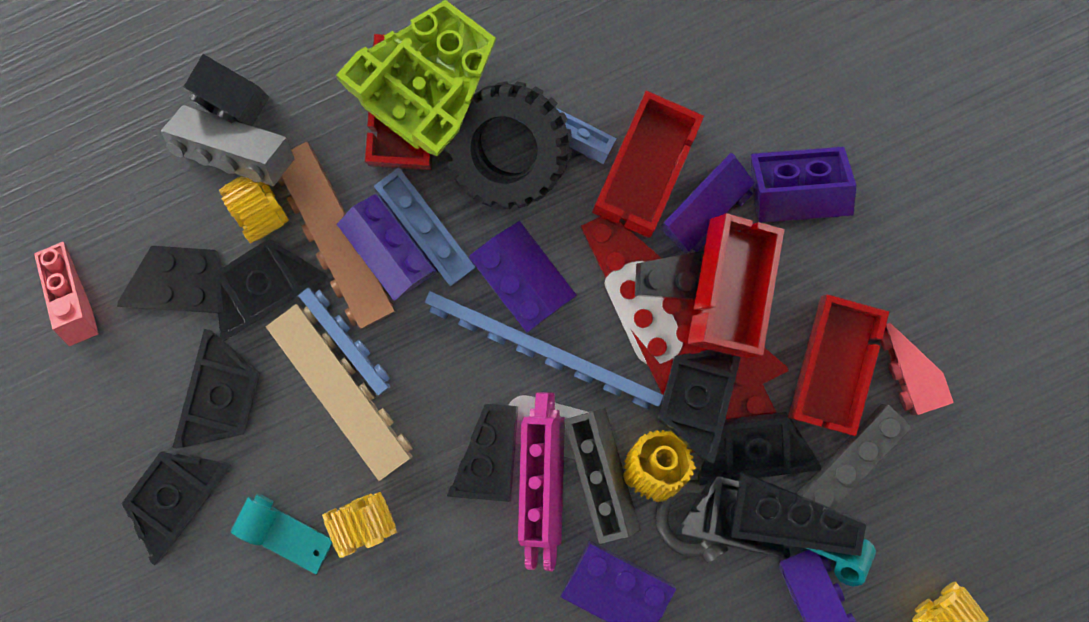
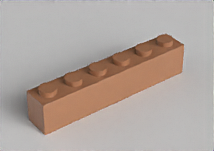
[278,142,397,330]

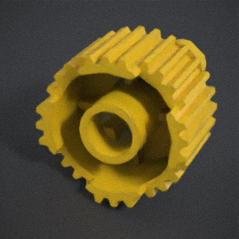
[219,176,289,244]
[623,430,696,503]
[322,492,397,558]
[912,582,989,622]

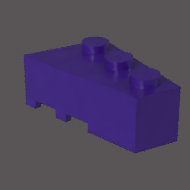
[779,550,856,622]

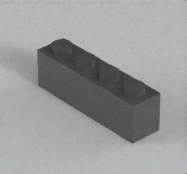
[161,105,295,186]
[796,404,912,509]
[564,408,641,544]

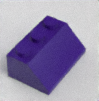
[750,147,857,223]
[659,153,755,254]
[336,194,439,301]
[468,220,577,333]
[560,540,676,622]

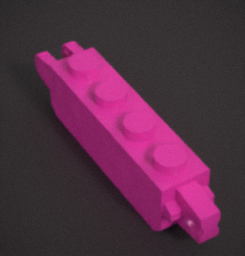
[518,392,565,572]

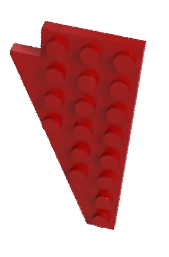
[580,216,789,454]

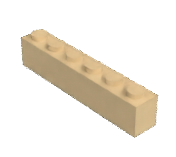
[265,304,413,481]

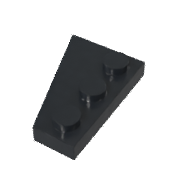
[447,404,518,502]

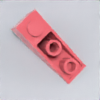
[34,242,99,347]
[879,323,954,415]

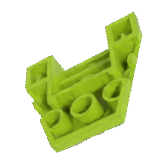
[336,0,496,156]

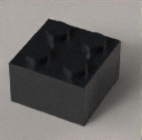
[183,54,269,126]

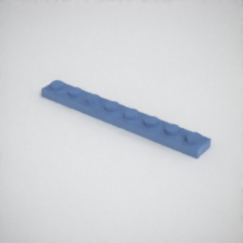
[424,291,664,410]

